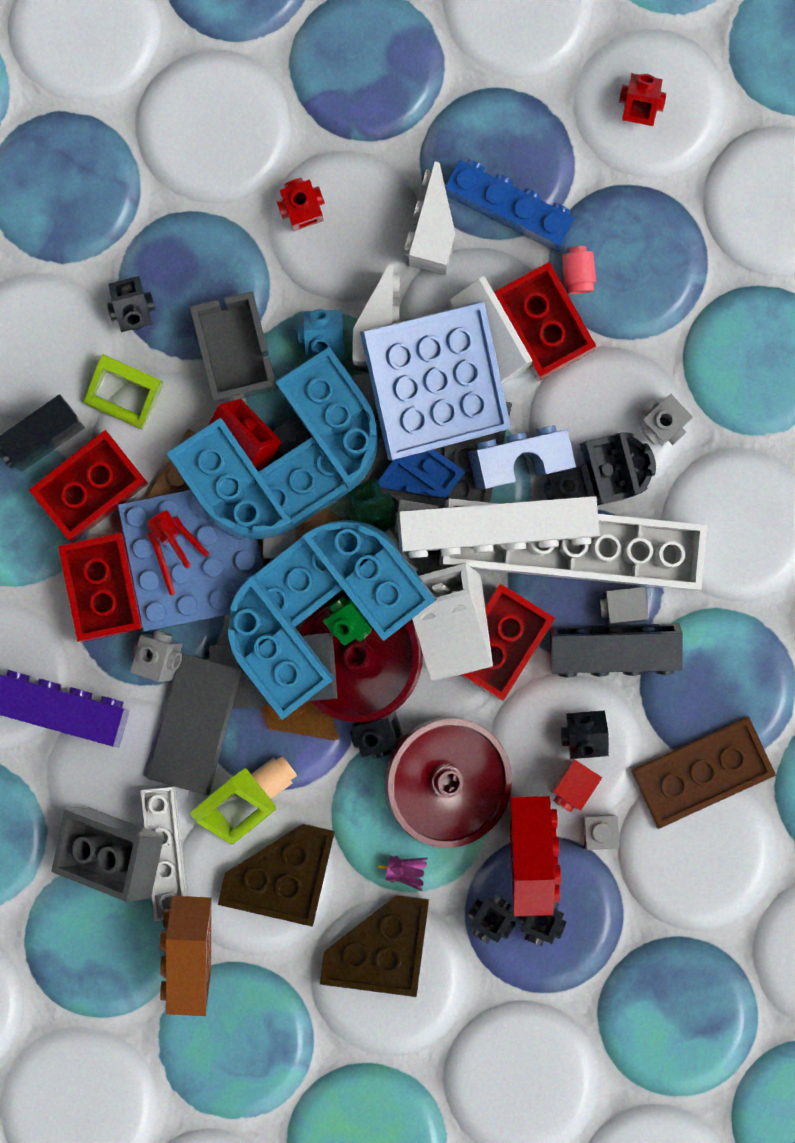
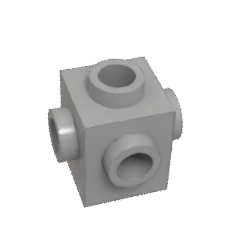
[640,394,693,446]
[130,630,182,682]

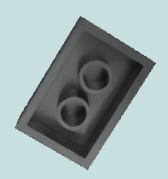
[51,807,164,902]

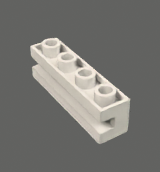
[141,787,188,921]

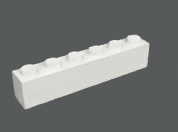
[397,496,600,558]

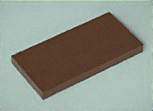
[631,716,776,829]

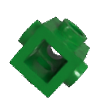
[323,595,373,646]

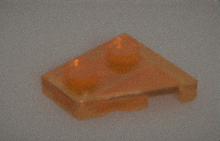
[262,702,339,741]

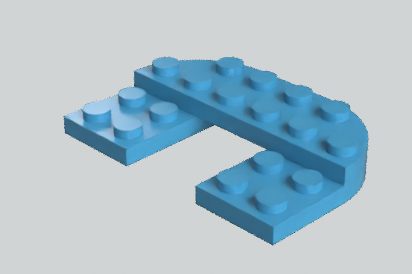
[166,347,378,539]
[228,520,437,720]

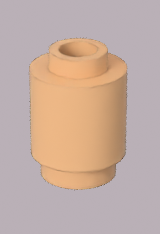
[251,755,297,799]

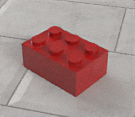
[494,262,596,382]
[29,429,149,543]
[58,533,143,643]
[460,583,555,702]
[510,796,561,916]

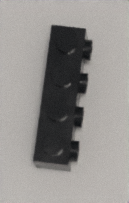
[550,623,683,678]

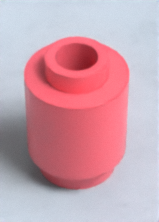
[562,246,597,294]

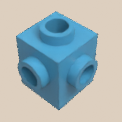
[298,309,344,356]

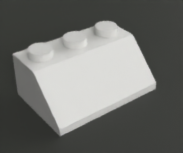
[449,276,533,384]

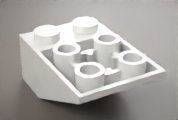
[404,162,455,276]
[353,265,400,370]
[412,563,493,682]

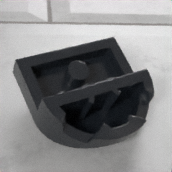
[580,432,656,506]

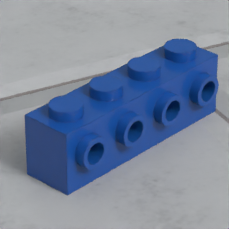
[445,159,575,252]

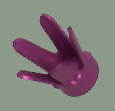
[378,856,428,891]

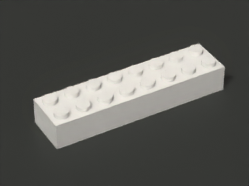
[439,499,707,591]

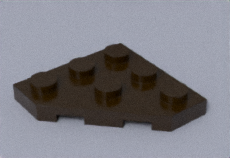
[218,824,335,927]
[320,895,429,997]

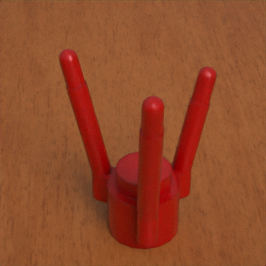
[146,510,209,596]

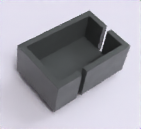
[190,291,278,405]

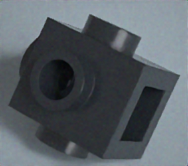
[107,276,155,332]
[561,710,609,759]
[350,711,404,758]
[467,894,516,944]
[517,902,567,946]

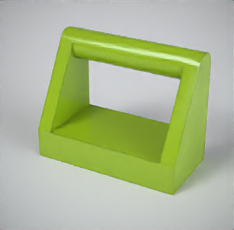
[84,354,164,430]
[190,768,276,845]

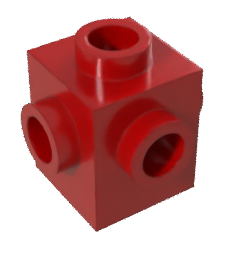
[619,73,667,126]
[276,178,325,232]

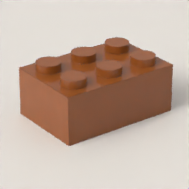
[160,895,212,1016]

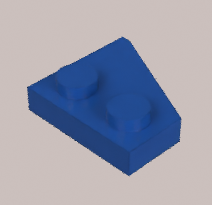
[376,449,465,499]

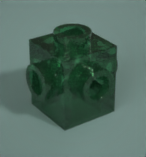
[347,478,396,531]

